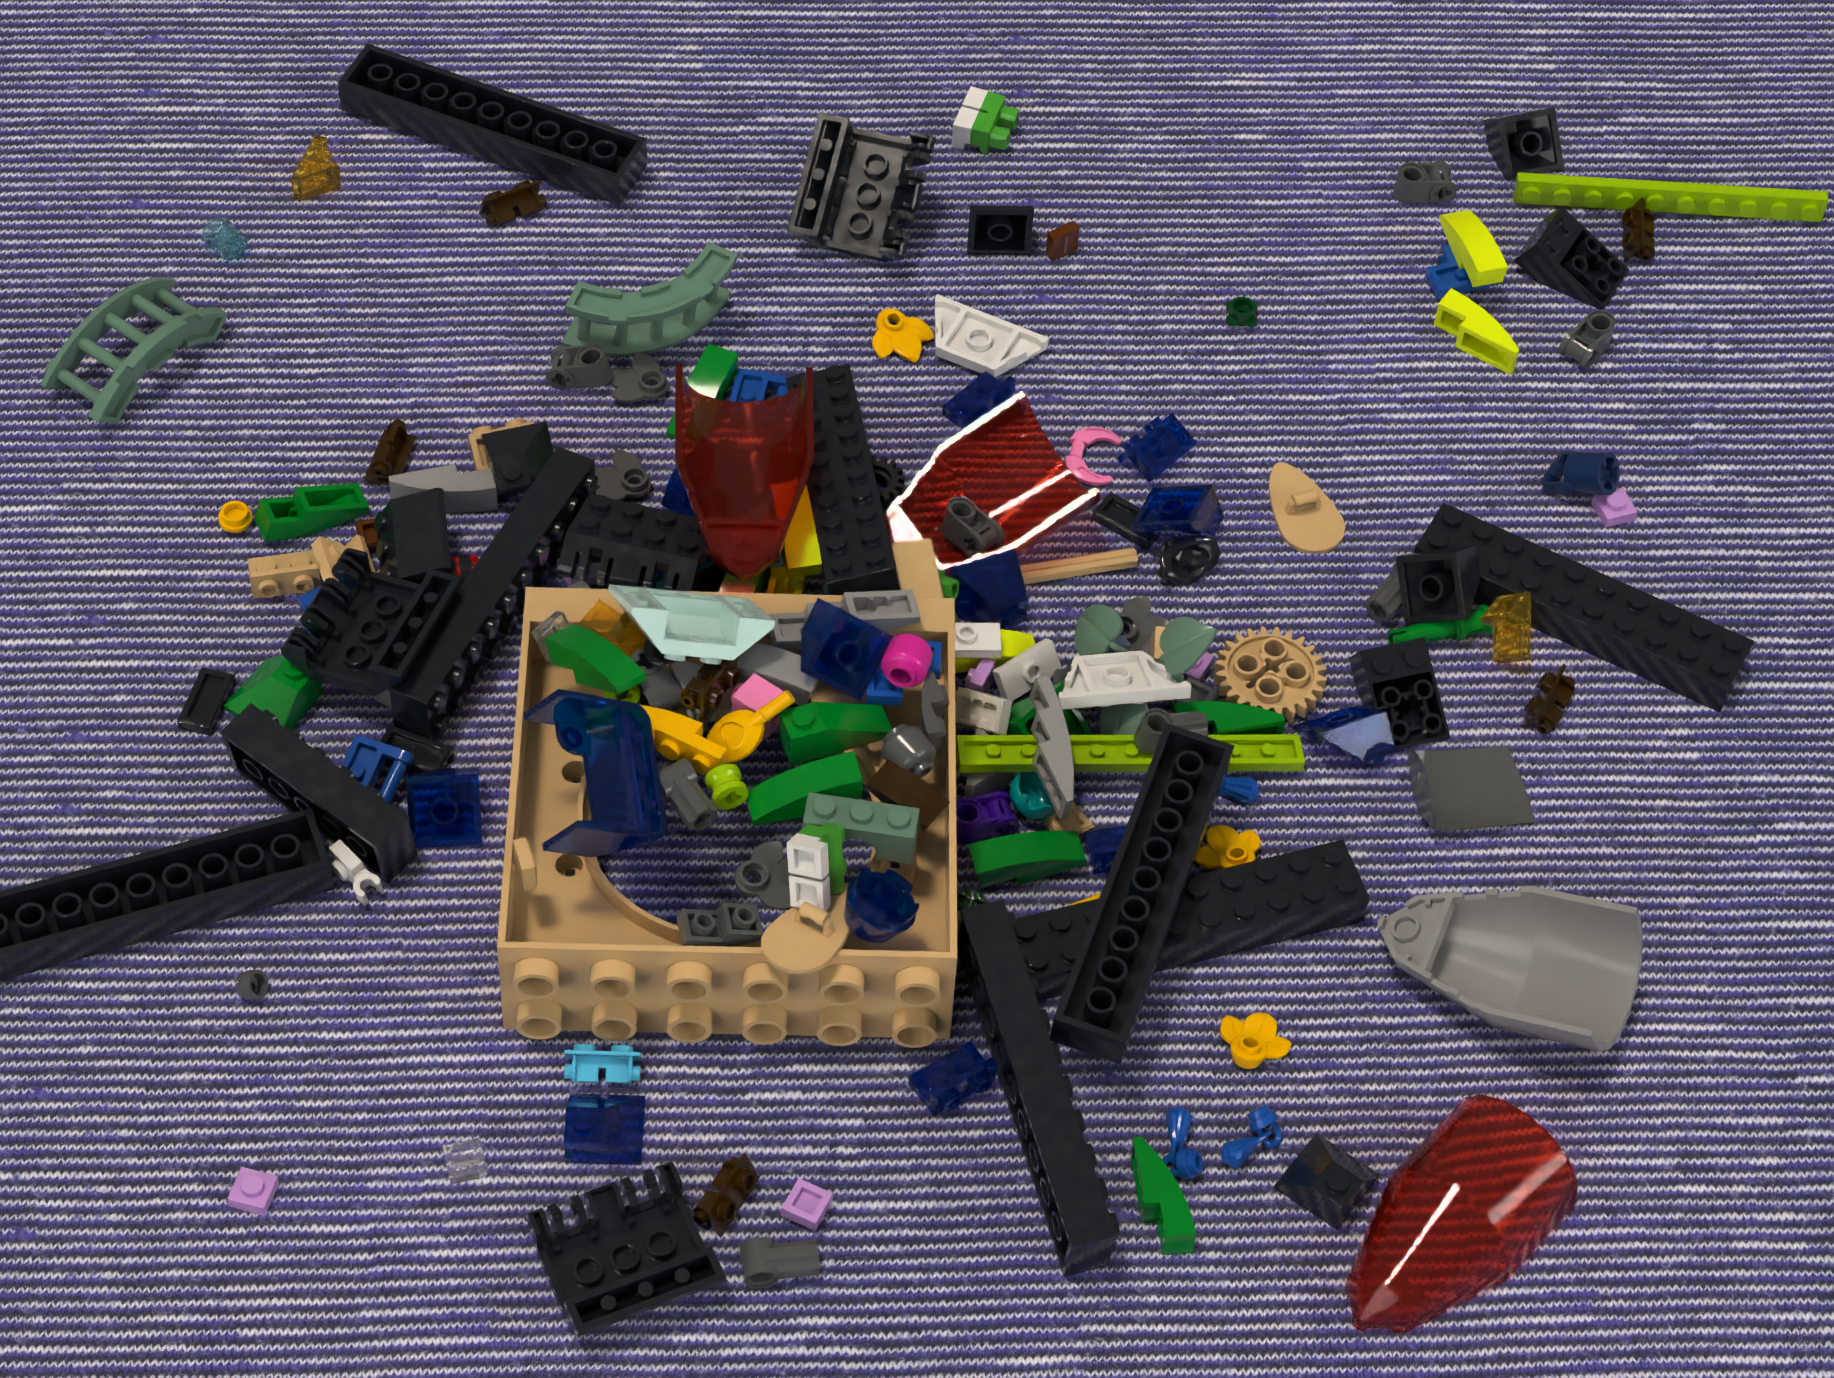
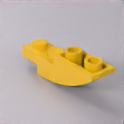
[585,703,727,775]

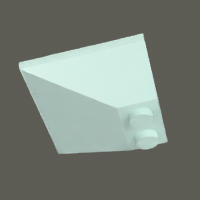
[608,584,775,665]

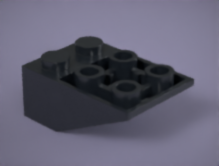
[1514,206,1629,310]
[1349,637,1451,752]

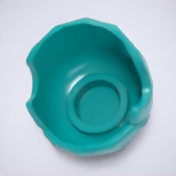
[1009,772,1056,821]

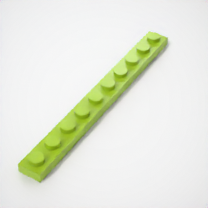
[1512,172,1829,222]
[956,734,1305,773]

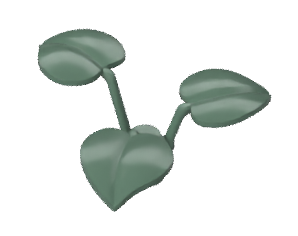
[1074,604,1218,735]

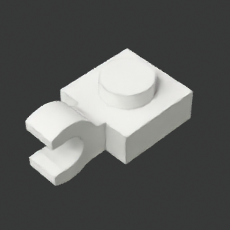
[329,839,383,904]

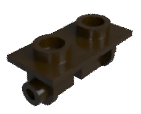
[479,180,547,227]
[1622,198,1655,262]
[364,419,416,486]
[681,657,740,722]
[1521,664,1575,734]
[693,1153,759,1237]

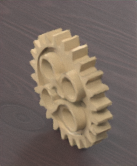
[1214,626,1327,723]

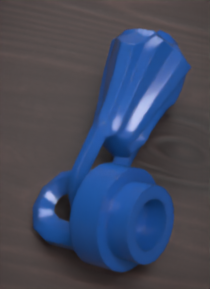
[1219,777,1260,806]
[1221,1104,1283,1170]
[1162,1107,1203,1179]

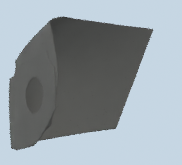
[1407,746,1535,831]

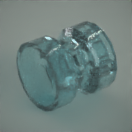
[202,216,248,261]

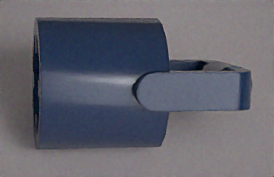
[1541,451,1620,495]

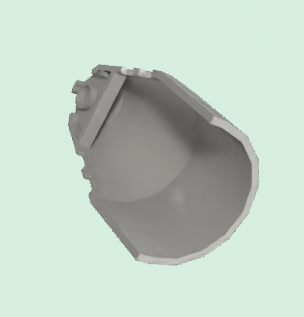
[1377,886,1643,1052]

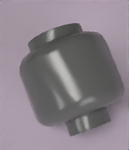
[881,724,936,778]

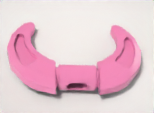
[1065,426,1122,486]

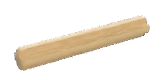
[1006,547,1138,587]

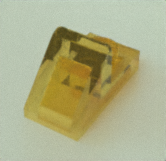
[291,135,341,201]
[1480,592,1531,664]
[578,599,647,658]

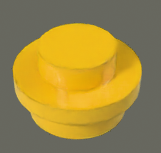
[218,501,253,533]

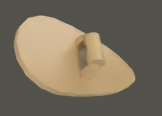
[1269,462,1346,554]
[761,883,859,974]

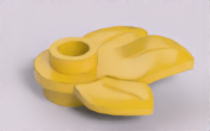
[872,308,934,363]
[1195,825,1261,869]
[1220,1012,1292,1069]

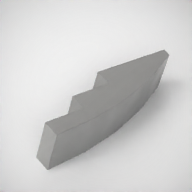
[769,590,921,650]
[1029,675,1074,820]

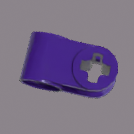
[956,791,1020,844]

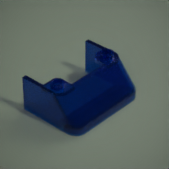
[524,689,667,858]

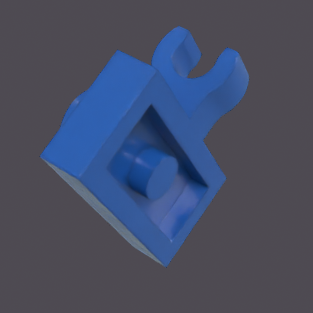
[1425,244,1496,299]

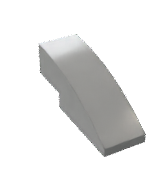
[388,464,498,513]
[737,642,825,706]

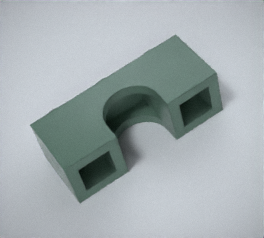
[802,792,920,864]

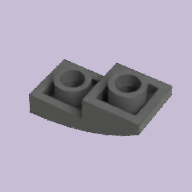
[920,672,949,754]
[677,902,763,947]

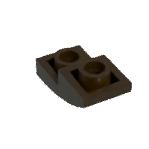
[864,759,950,832]

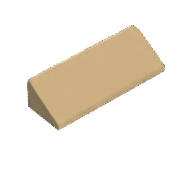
[892,538,944,598]

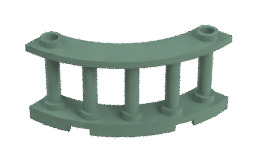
[561,242,738,357]
[40,277,228,424]

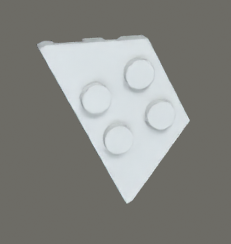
[935,294,1049,378]
[1058,650,1192,709]

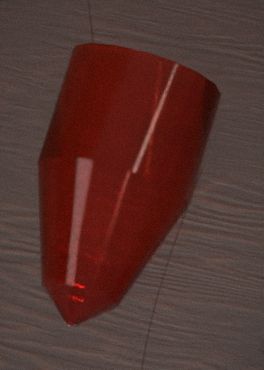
[675,364,814,582]
[884,390,1100,577]
[1345,1094,1578,1333]

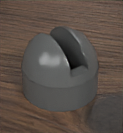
[235,970,268,1000]

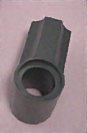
[1365,561,1403,623]
[1133,708,1208,754]
[650,758,717,832]
[740,1237,820,1289]

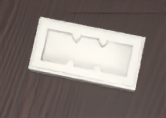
[955,623,1002,658]
[992,638,1062,701]
[955,687,1012,735]

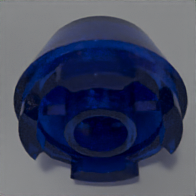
[844,867,919,943]

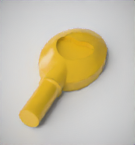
[707,690,795,764]

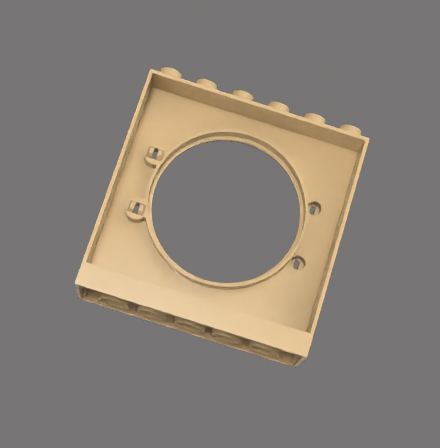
[497,587,957,1048]

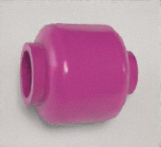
[881,634,933,688]

